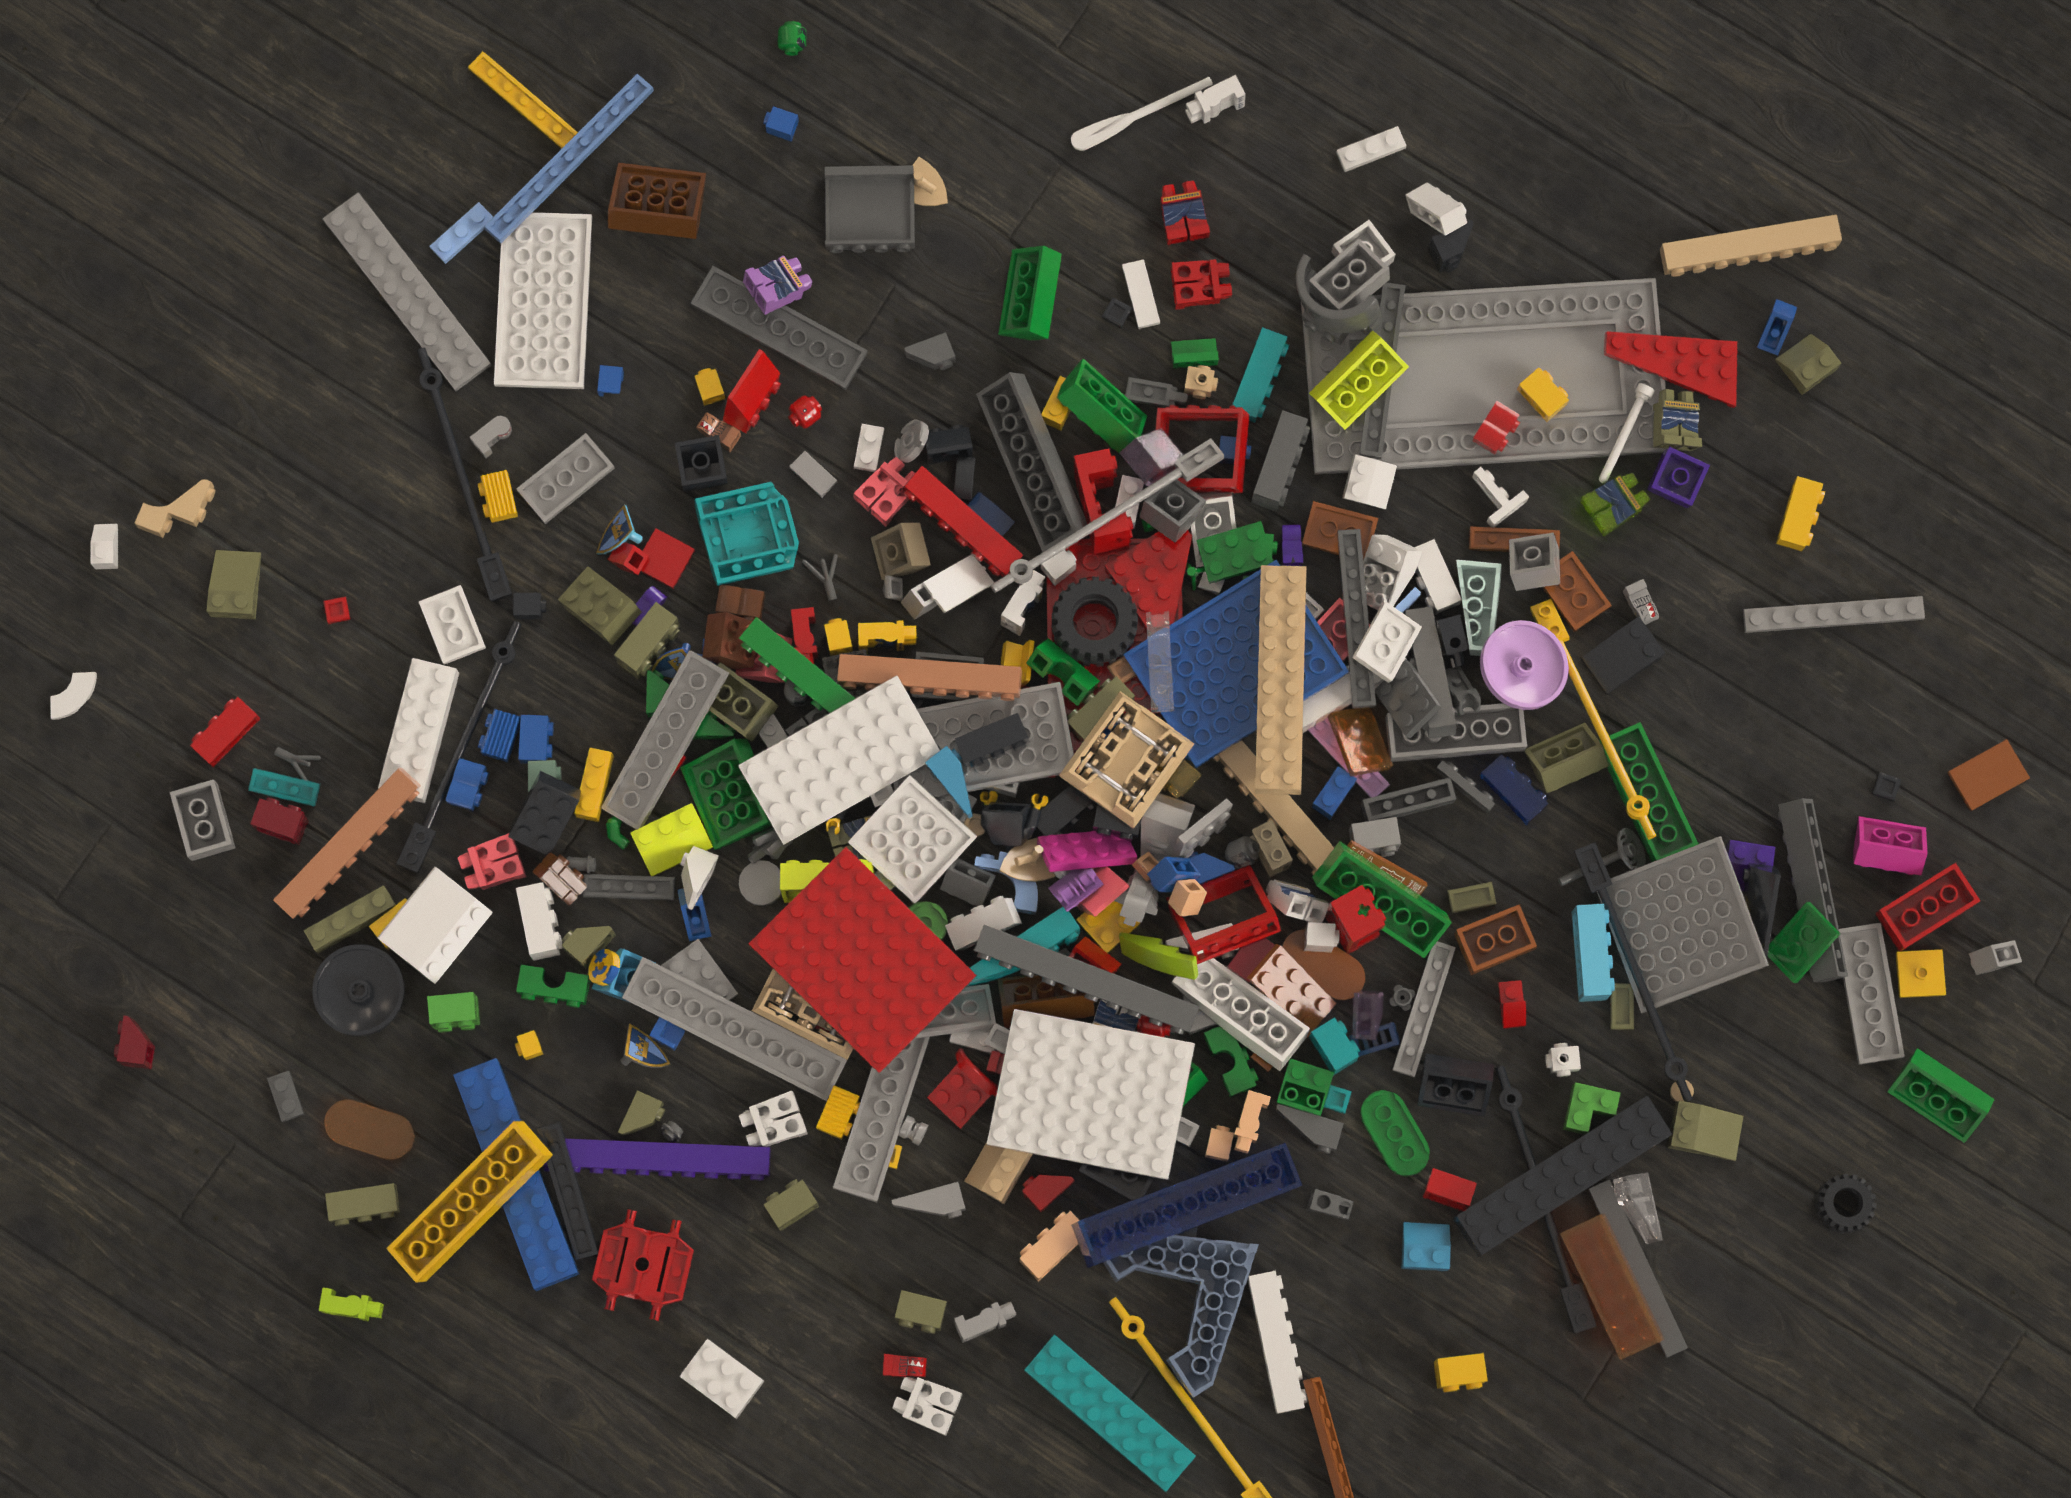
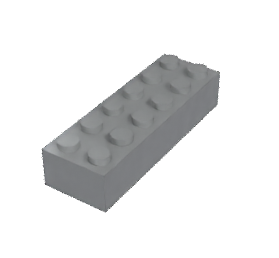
[1385,703,1527,762]

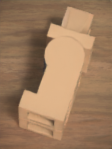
[1233,1090,1271,1154]

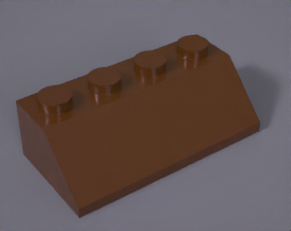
[998,974,1095,1028]

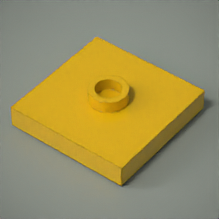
[1896,950,1946,998]

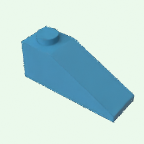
[925,746,973,819]

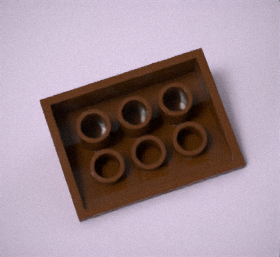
[608,163,706,239]

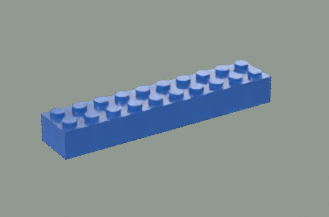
[453,1058,579,1291]

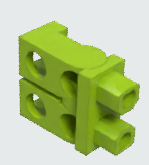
[319,1288,384,1321]

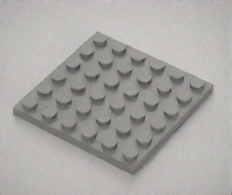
[1597,837,1769,1013]

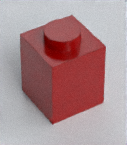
[608,542,649,575]

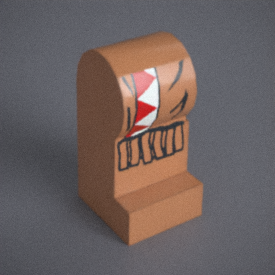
[696,413,741,452]

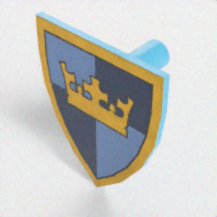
[596,504,642,554]

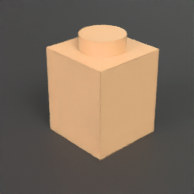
[1168,879,1207,916]
[1205,1125,1234,1162]

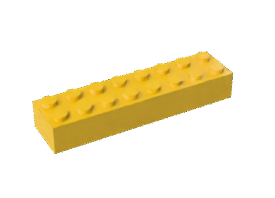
[386,1121,553,1283]

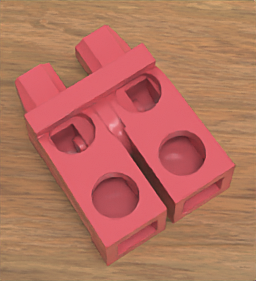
[854,457,915,527]
[458,833,527,890]

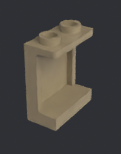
[1250,820,1293,878]

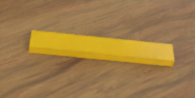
[468,51,578,149]

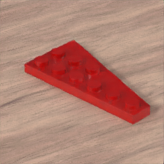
[1604,331,1737,408]

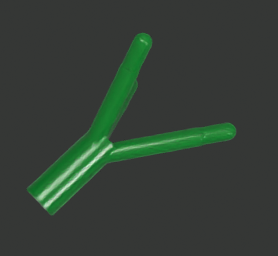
[1186,562,1205,590]

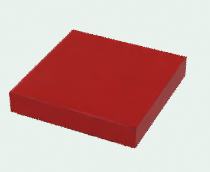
[640,528,695,589]

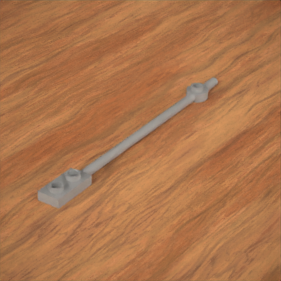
[991,439,1224,593]

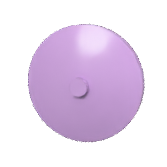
[1480,620,1569,710]

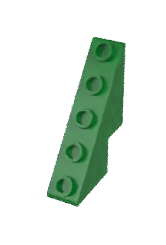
[646,669,736,740]

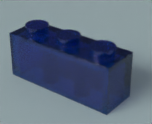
[1480,754,1549,825]

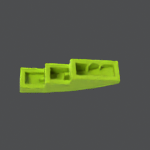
[1119,932,1199,980]

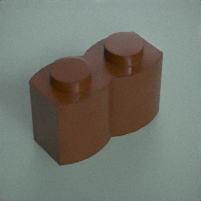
[715,585,765,621]

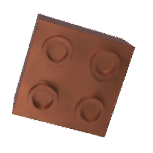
[702,612,755,670]

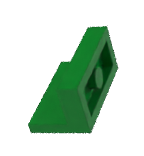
[1171,338,1219,368]

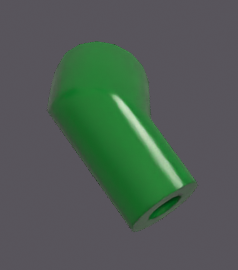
[606,816,630,850]

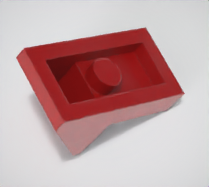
[1498,980,1526,1029]

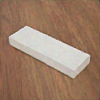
[1122,259,1160,329]

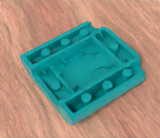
[695,482,799,586]

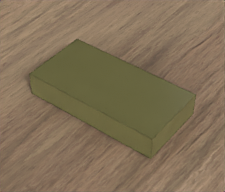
[1447,882,1497,914]
[1610,983,1634,1030]

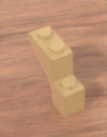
[135,479,215,538]

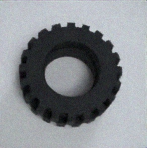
[1051,576,1138,667]

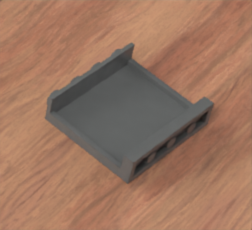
[825,165,915,253]

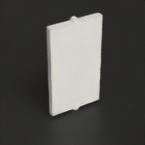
[923,554,994,613]

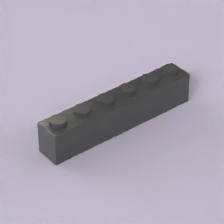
[1405,607,1456,739]

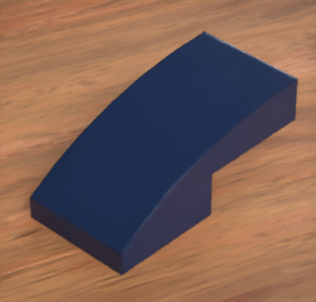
[967,492,1015,536]

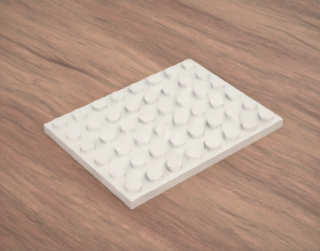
[987,1009,1195,1180]

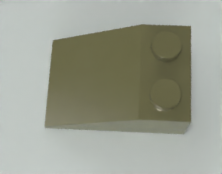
[207,550,261,619]
[1668,1100,1743,1161]

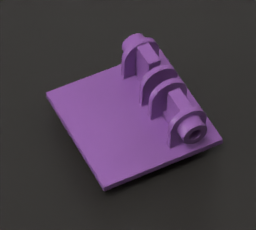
[1048,868,1104,912]

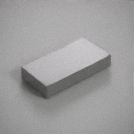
[789,451,837,498]

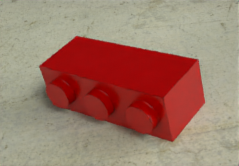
[190,697,260,767]

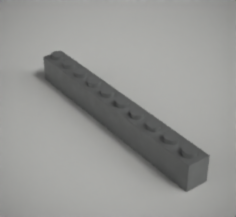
[974,925,1199,1035]

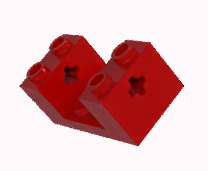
[1073,449,1133,554]
[1325,885,1386,954]

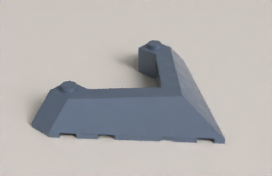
[1093,1228,1259,1398]

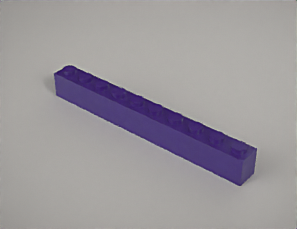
[542,1139,771,1181]

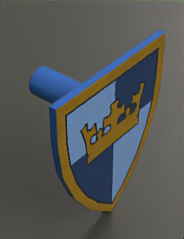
[652,643,691,680]

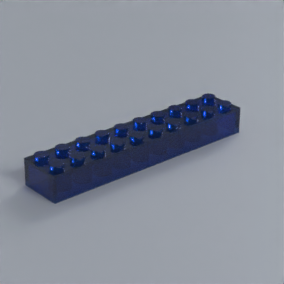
[1071,1143,1302,1268]

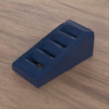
[1349,1022,1401,1057]

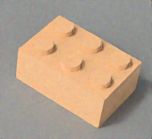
[1019,1211,1089,1282]

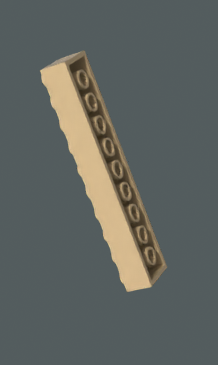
[1255,565,1306,795]

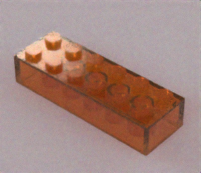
[1560,1213,1665,1360]

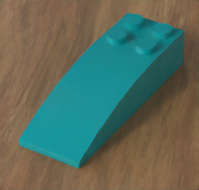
[966,907,1080,987]

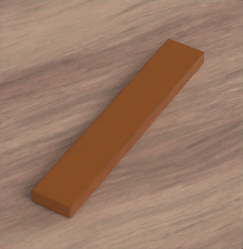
[1303,1377,1354,1498]

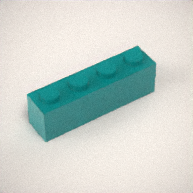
[1232,327,1289,423]

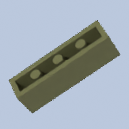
[304,885,396,954]

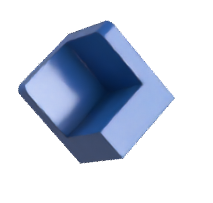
[597,365,624,397]
[649,1017,685,1051]

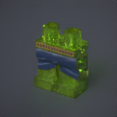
[1580,473,1650,537]

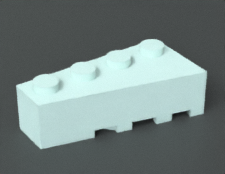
[1456,560,1502,656]

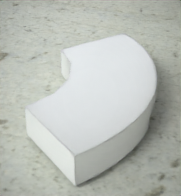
[50,672,97,720]

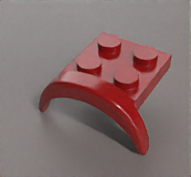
[927,1048,998,1129]

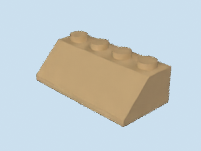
[964,1143,1033,1204]

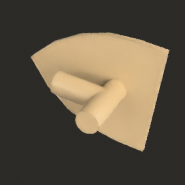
[913,157,948,206]
[999,838,1055,882]

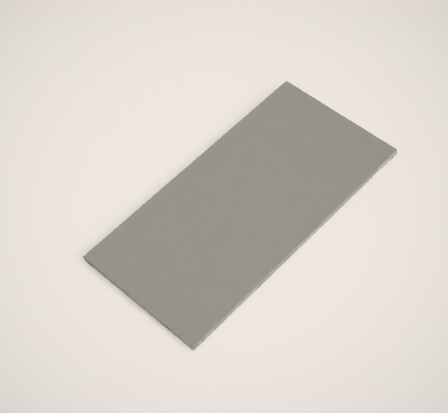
[1301,278,1666,475]

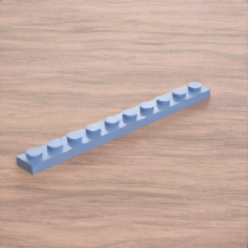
[484,74,654,243]

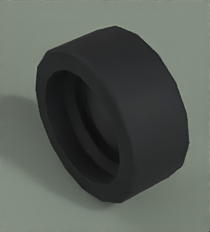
[954,456,975,500]

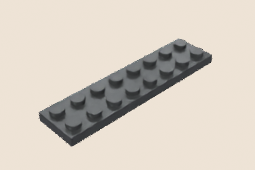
[691,266,868,390]

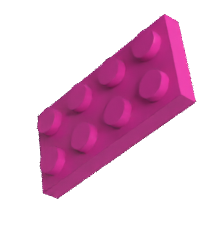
[1037,831,1137,872]

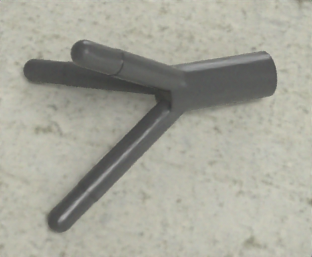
[802,554,838,601]
[274,747,321,781]

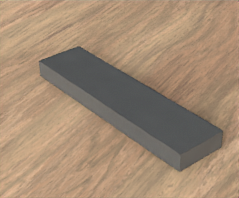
[583,874,675,901]

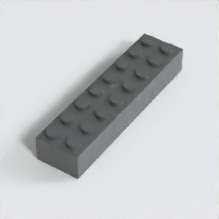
[976,372,1088,552]

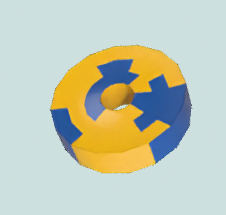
[588,949,620,986]

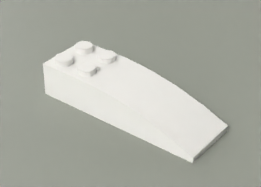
[1172,950,1310,1071]

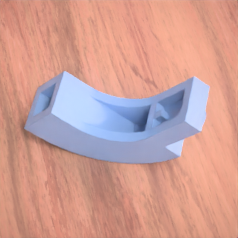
[974,851,1038,915]

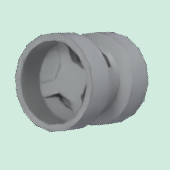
[898,1115,929,1146]

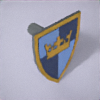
[621,1023,670,1068]

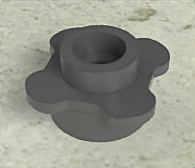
[1389,985,1415,1011]
[661,1121,683,1143]

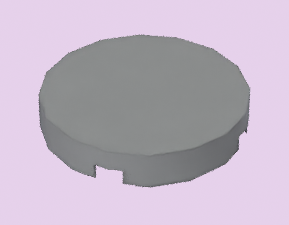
[894,419,929,463]
[739,860,781,906]

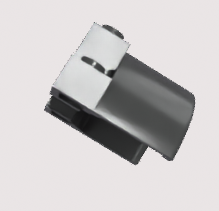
[1296,254,1384,345]

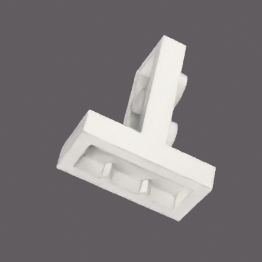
[1472,467,1529,527]

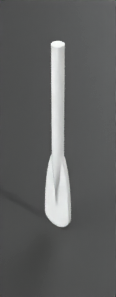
[1071,77,1213,151]

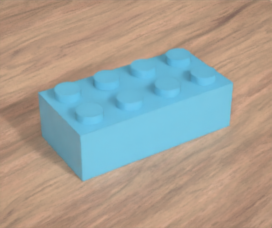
[1572,904,1615,1002]

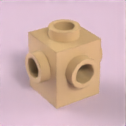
[1184,365,1218,399]

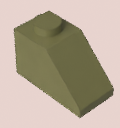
[618,1090,665,1136]

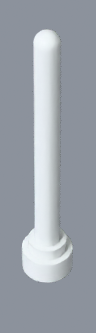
[1599,383,1655,483]

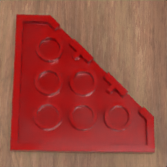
[1105,530,1192,637]

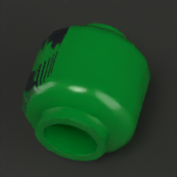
[777,21,807,56]

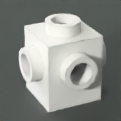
[1545,1043,1581,1077]

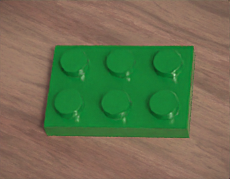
[1196,521,1273,584]
[1768,902,1841,983]

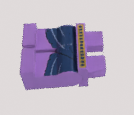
[743,256,812,315]

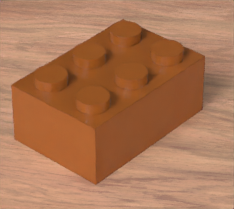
[1454,905,1537,975]

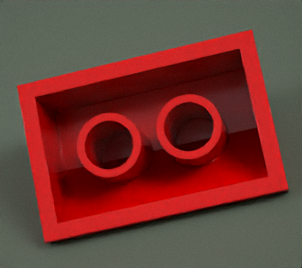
[723,349,781,433]

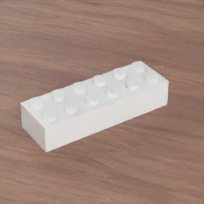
[378,658,459,803]

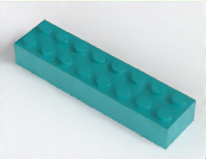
[1024,1335,1196,1492]

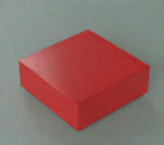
[323,597,350,624]

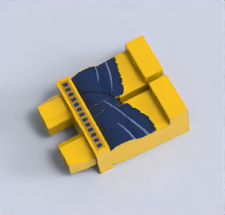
[858,621,916,654]

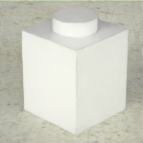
[1041,550,1077,585]

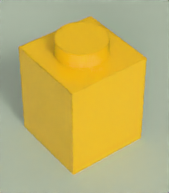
[695,368,725,406]

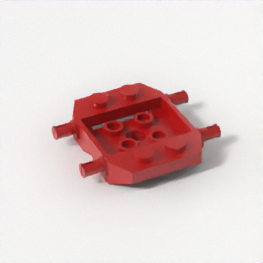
[592,1209,694,1321]

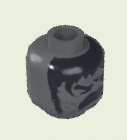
[784,679,812,707]

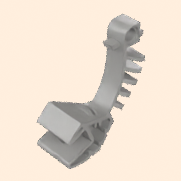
[1114,793,1195,927]

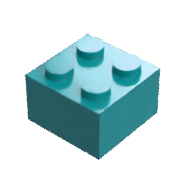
[1309,1018,1360,1075]

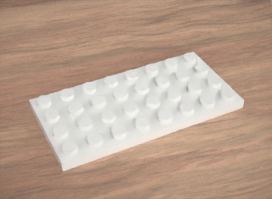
[494,213,592,389]
[738,675,940,845]

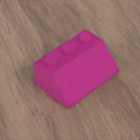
[1853,816,1927,875]

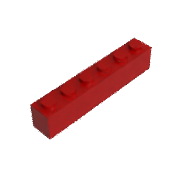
[902,466,1023,577]

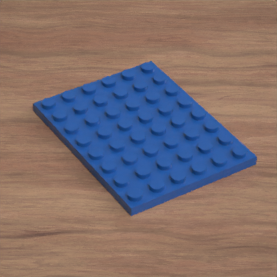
[1123,560,1349,768]

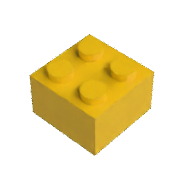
[1434,1353,1487,1392]

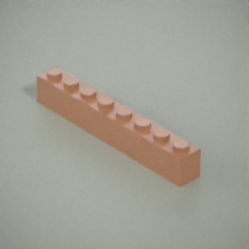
[837,654,1022,701]
[274,767,421,919]

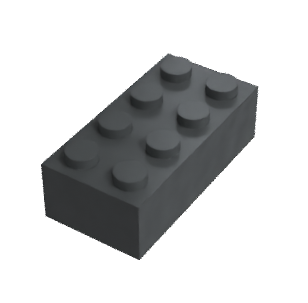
[1251,410,1310,512]

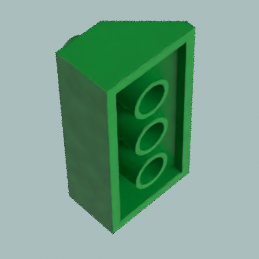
[998,246,1062,341]
[1057,359,1147,455]
[1888,1048,1994,1143]

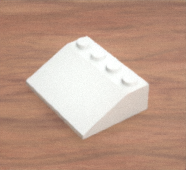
[377,867,493,984]

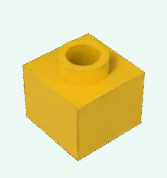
[515,1030,543,1060]

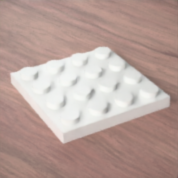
[848,775,977,903]

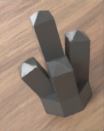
[748,827,792,863]

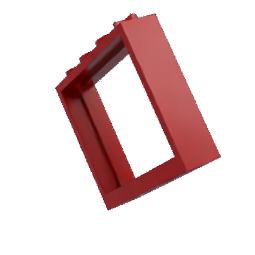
[1151,405,1249,493]
[1166,865,1281,964]

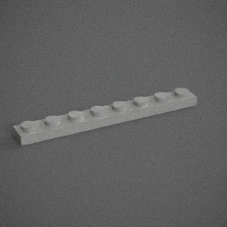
[1743,596,1925,633]

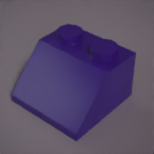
[1726,840,1775,891]

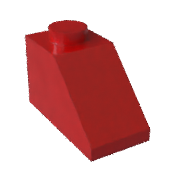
[1022,1175,1075,1213]

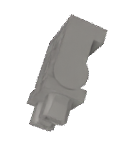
[953,1301,1016,1343]

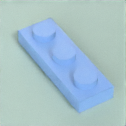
[430,202,493,264]

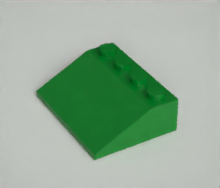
[680,738,772,850]

